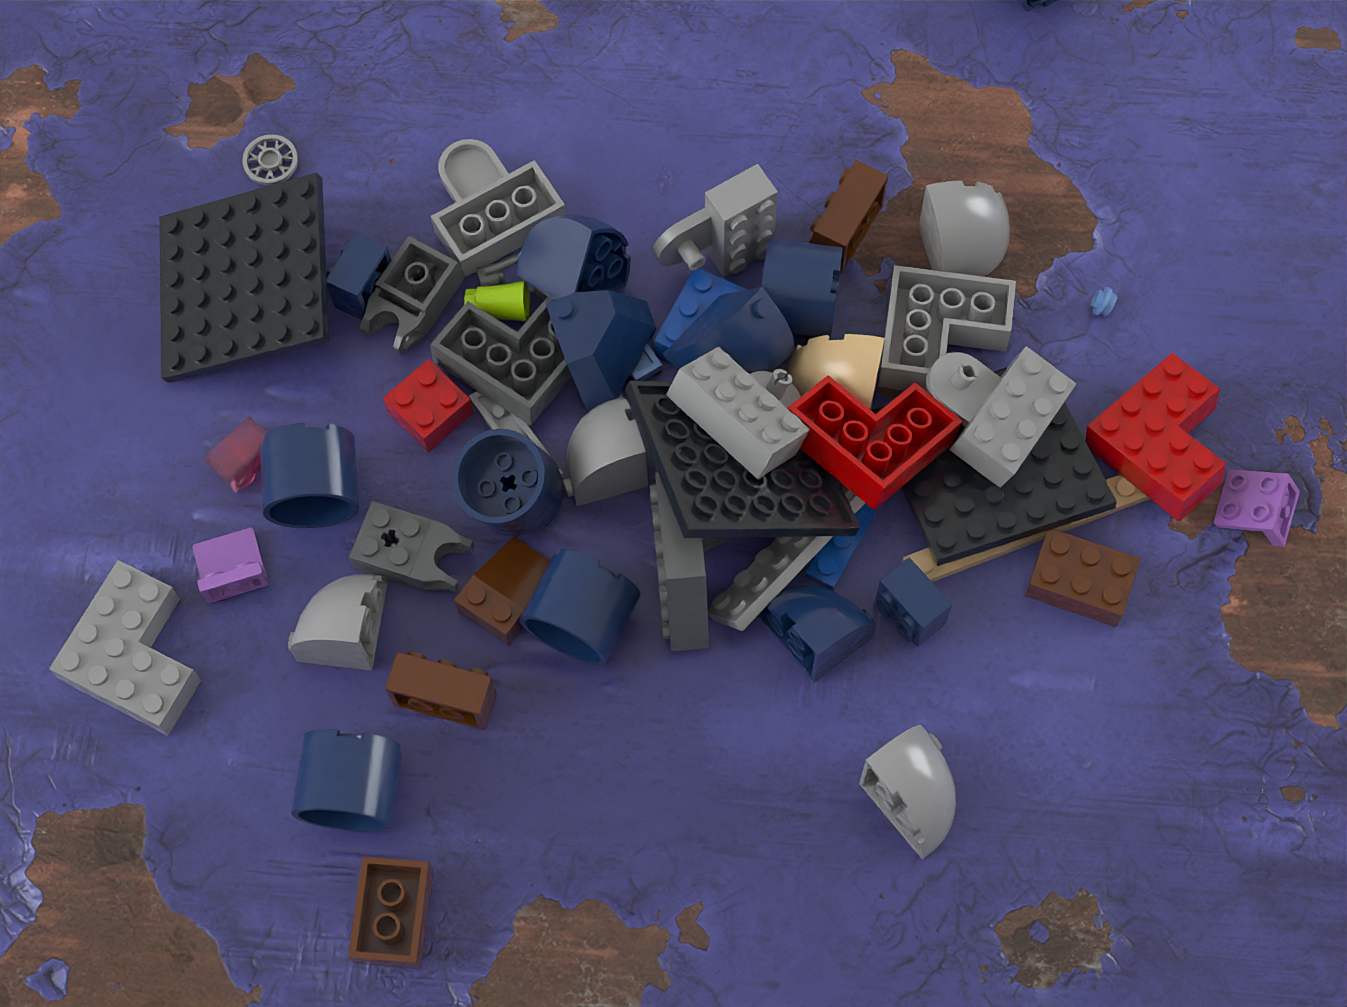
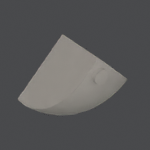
[918,181,1010,277]
[563,397,648,506]
[288,574,388,671]
[859,725,956,860]

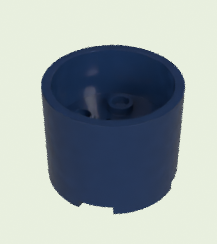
[762,238,843,339]
[260,423,359,528]
[452,429,564,537]
[519,549,641,666]
[291,729,402,832]

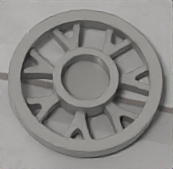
[242,134,298,186]

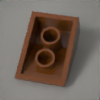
[454,536,550,646]

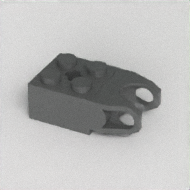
[359,236,466,355]
[349,501,474,592]

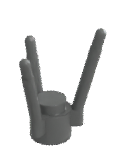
[477,252,534,293]

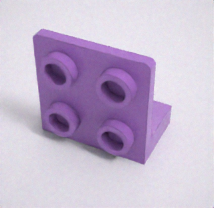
[1213,470,1300,547]
[193,527,269,604]

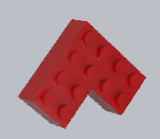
[1085,353,1227,522]
[787,375,963,510]

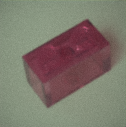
[204,416,267,493]

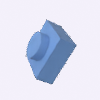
[630,343,662,381]

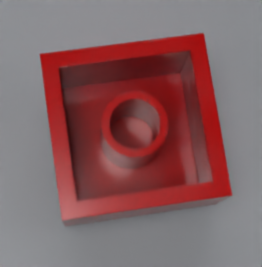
[383,359,474,453]

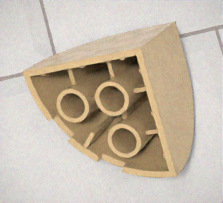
[785,334,885,410]

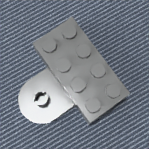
[431,139,566,277]
[653,164,778,277]
[926,346,1076,488]
[666,347,811,479]

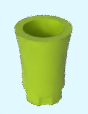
[464,280,530,322]

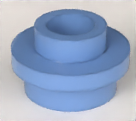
[1090,287,1117,317]

